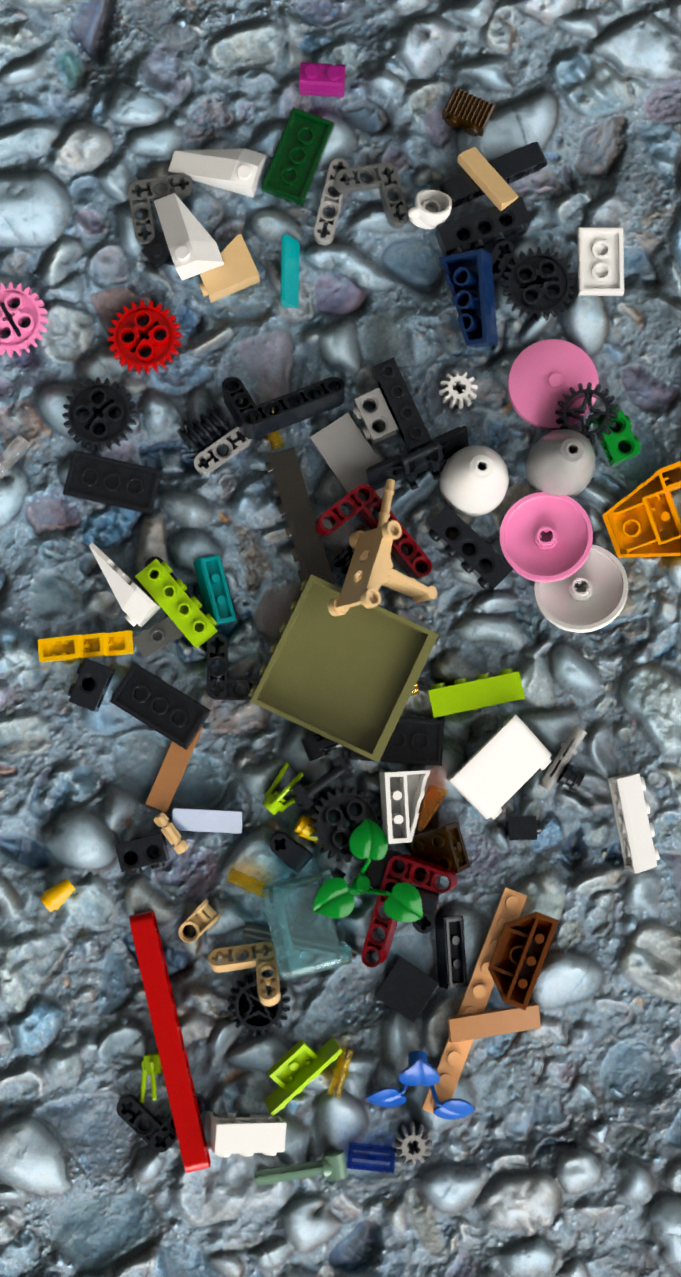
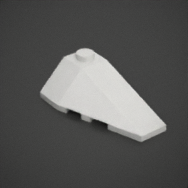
[168,149,266,198]
[154,193,224,280]
[89,543,161,627]

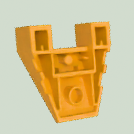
[602,461,681,558]

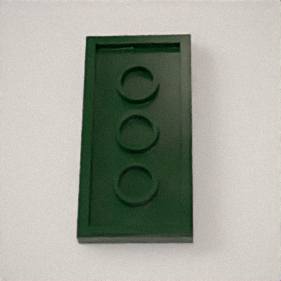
[261,107,335,207]

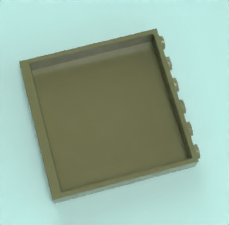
[249,574,439,763]

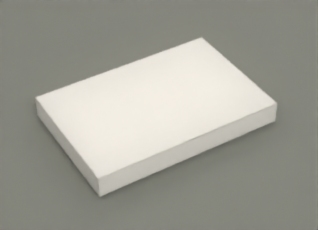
[577,227,624,296]

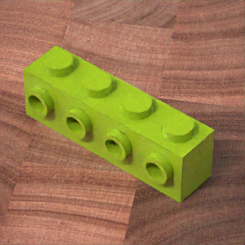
[135,559,218,649]

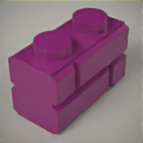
[299,62,346,98]

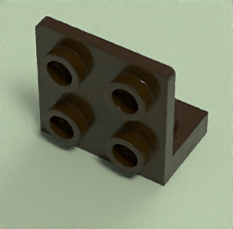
[408,822,471,879]

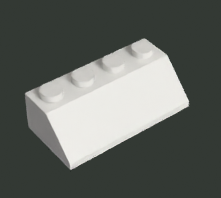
[608,773,659,873]

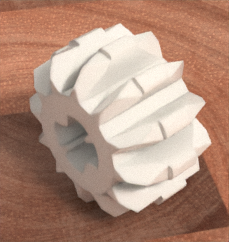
[439,370,478,410]

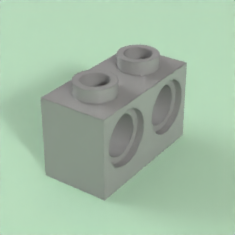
[352,388,398,444]

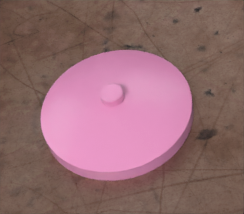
[507,339,599,430]
[500,491,593,583]

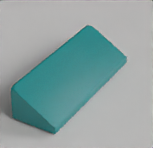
[280,234,300,308]
[193,555,237,626]

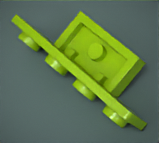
[264,1037,343,1116]

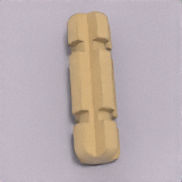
[153,812,188,854]

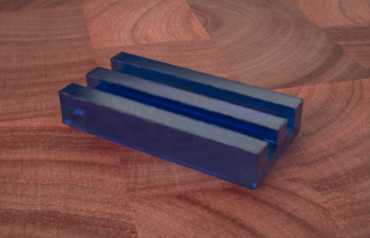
[347,1142,396,1173]

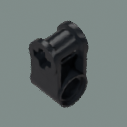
[270,832,314,874]
[412,886,439,934]

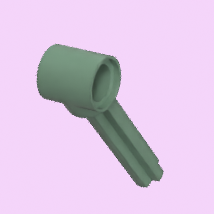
[254,1149,348,1186]

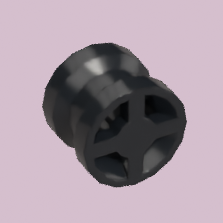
[557,763,585,792]

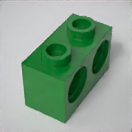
[593,410,641,467]

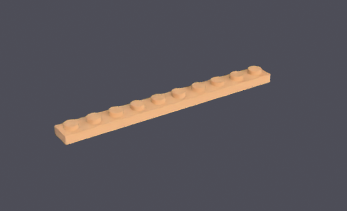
[422,887,527,1114]

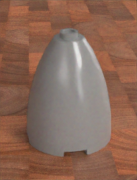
[525,429,596,498]

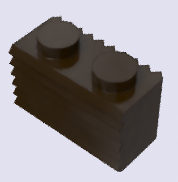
[442,87,495,137]

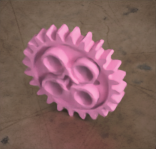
[0,282,49,357]

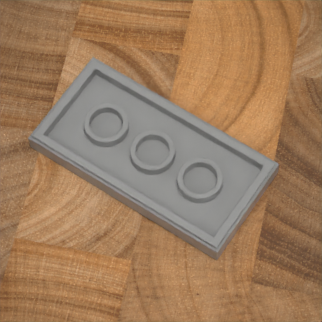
[310,413,398,501]

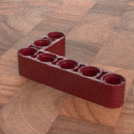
[315,484,432,580]
[361,854,458,968]

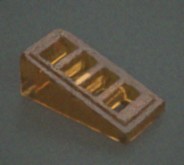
[416,784,448,831]

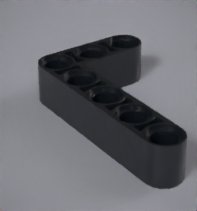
[222,376,345,439]

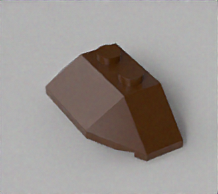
[488,912,559,1011]

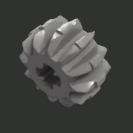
[393,1122,433,1166]

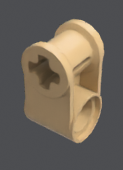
[178,898,222,943]

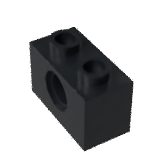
[68,658,116,712]

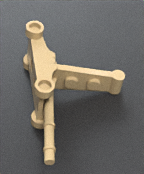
[327,479,437,617]

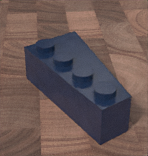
[439,249,498,348]

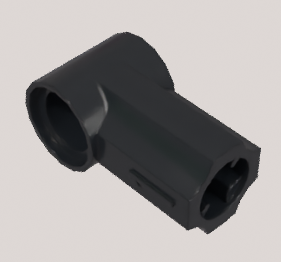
[301,734,344,762]

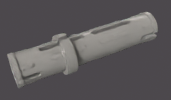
[538,726,587,792]

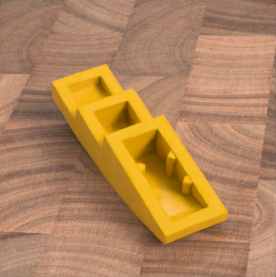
[37,630,134,662]

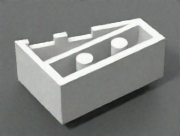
[379,770,430,844]
[205,1111,286,1157]

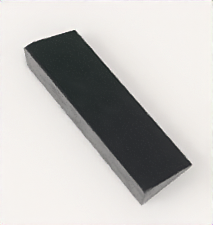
[435,915,467,989]

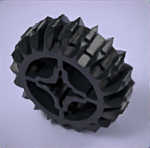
[555,382,618,445]
[227,971,290,1037]

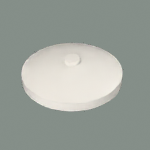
[534,544,628,633]

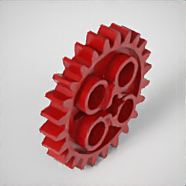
[108,300,182,375]

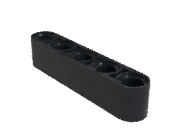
[439,142,548,208]

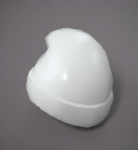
[408,189,452,229]

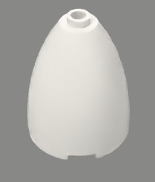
[439,445,509,517]

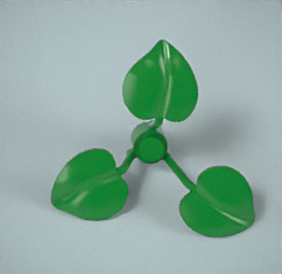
[312,819,423,923]

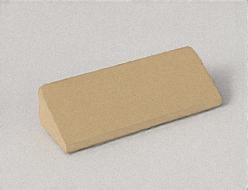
[457,147,518,211]

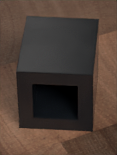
[506,815,541,840]

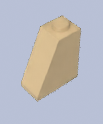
[199,234,260,303]

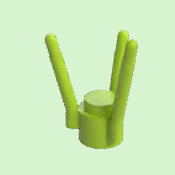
[262,762,304,815]
[140,1052,162,1103]

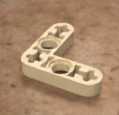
[208,941,281,1006]

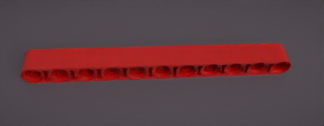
[129,910,211,1173]

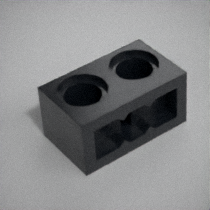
[115,832,170,875]

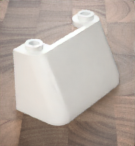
[446,714,552,820]

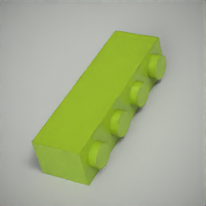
[427,668,525,718]

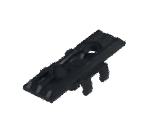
[365,426,469,491]

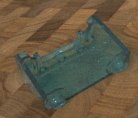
[262,869,352,980]

